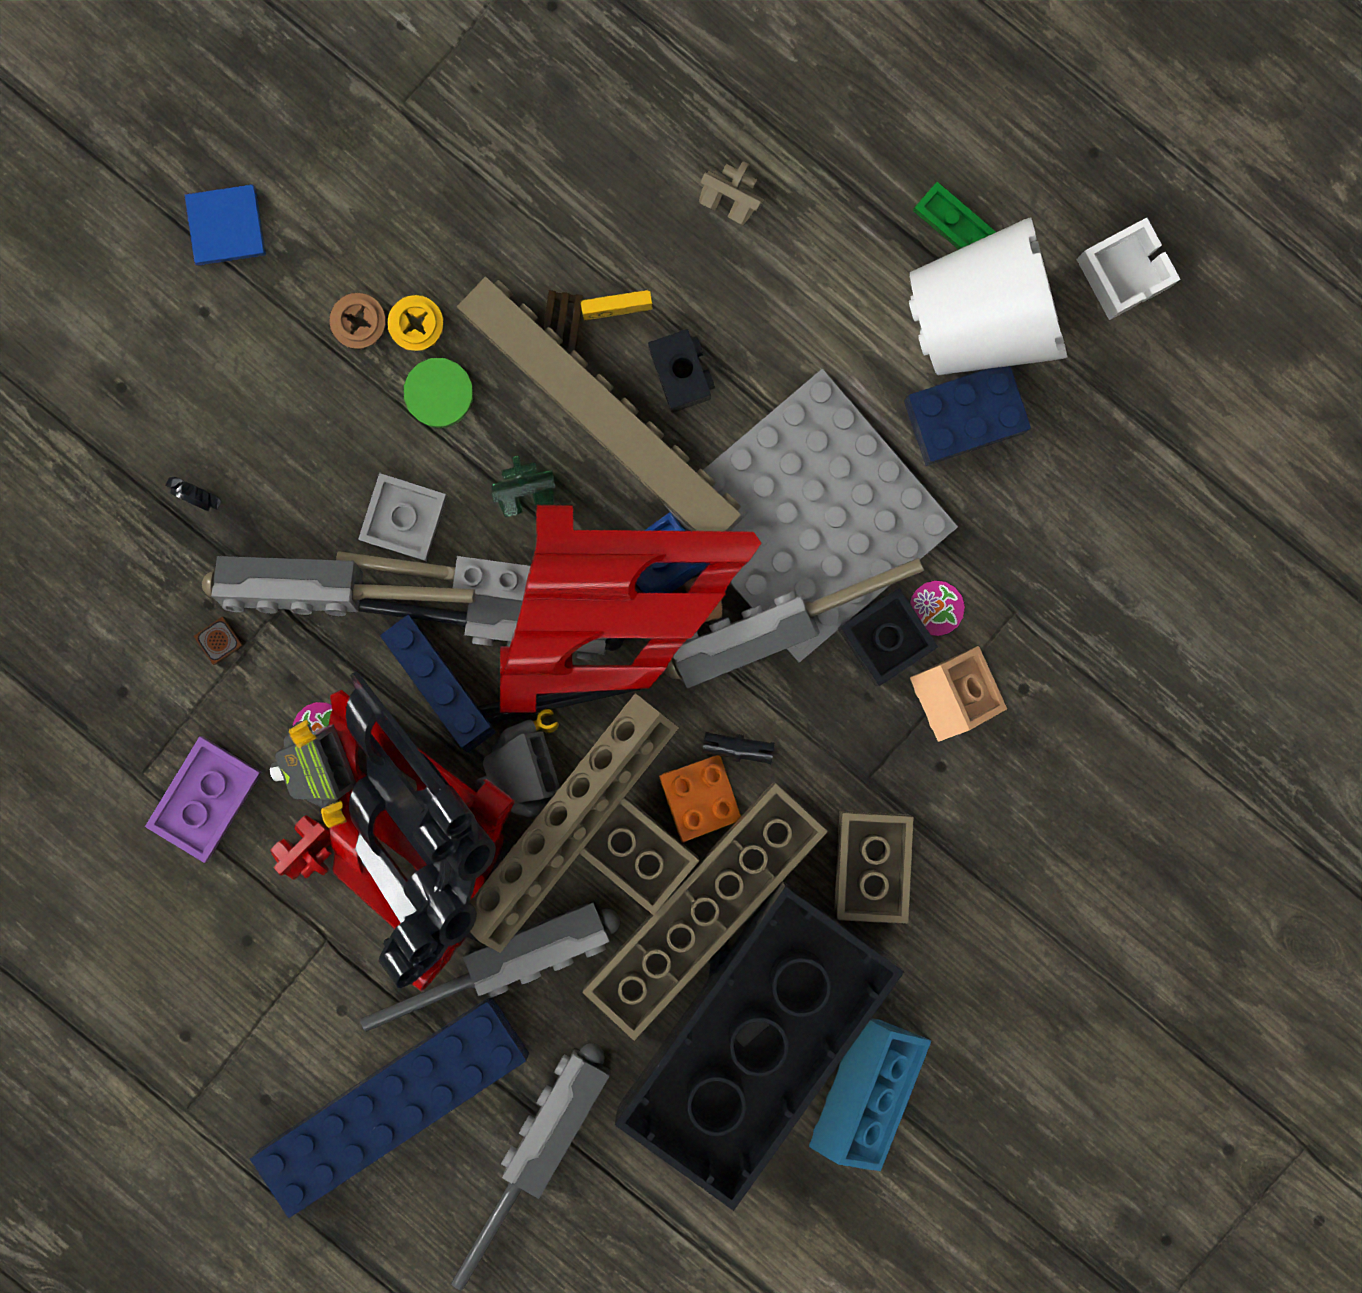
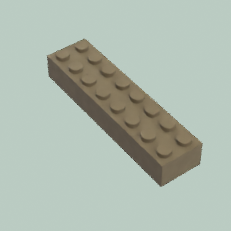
[582,782,828,1041]

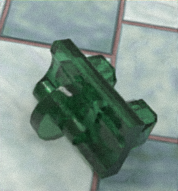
[491,456,556,517]

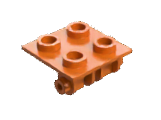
[659,755,741,842]

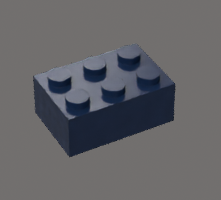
[904,366,1031,466]

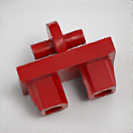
[270,815,332,880]

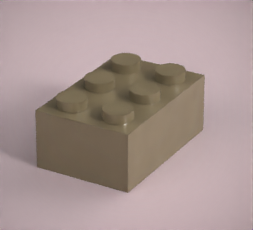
[579,796,699,915]
[834,811,914,924]

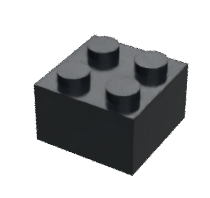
[838,588,938,686]

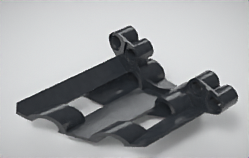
[346,671,496,988]

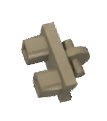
[699,161,765,225]

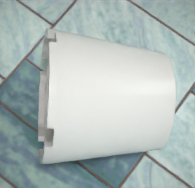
[909,218,1068,375]

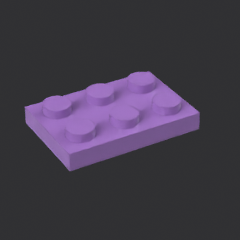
[145,736,262,863]

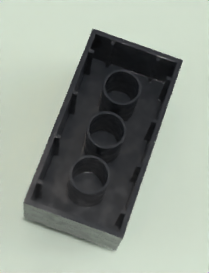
[615,880,904,1211]

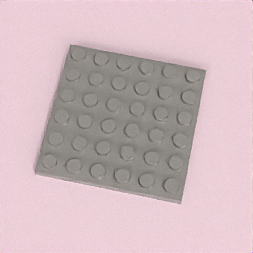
[664,369,958,663]

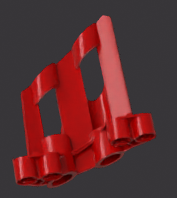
[500,505,761,713]
[329,690,515,991]

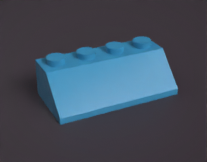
[809,1018,931,1171]

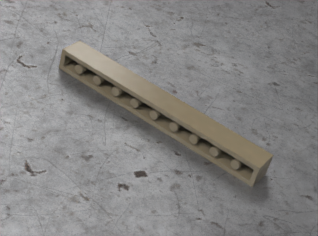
[457,276,742,531]

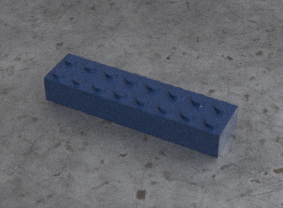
[250,997,529,1218]

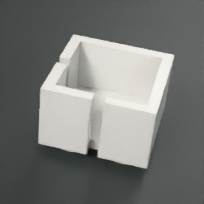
[1076,218,1181,320]

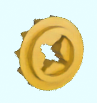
[388,295,444,351]

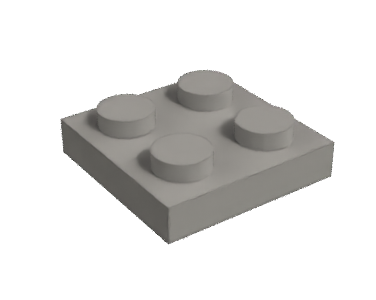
[358,473,448,562]

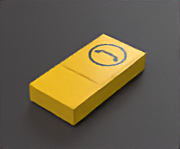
[581,290,652,320]

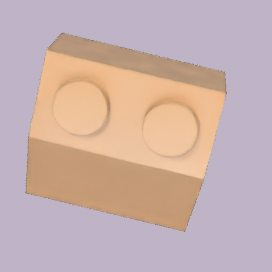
[910,646,1007,742]

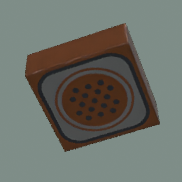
[194,616,244,665]

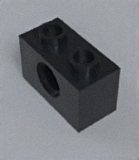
[648,329,715,413]

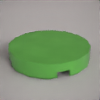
[404,358,473,428]

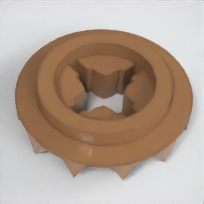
[330,293,386,350]

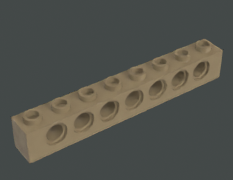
[470,693,679,953]

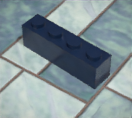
[380,615,496,753]

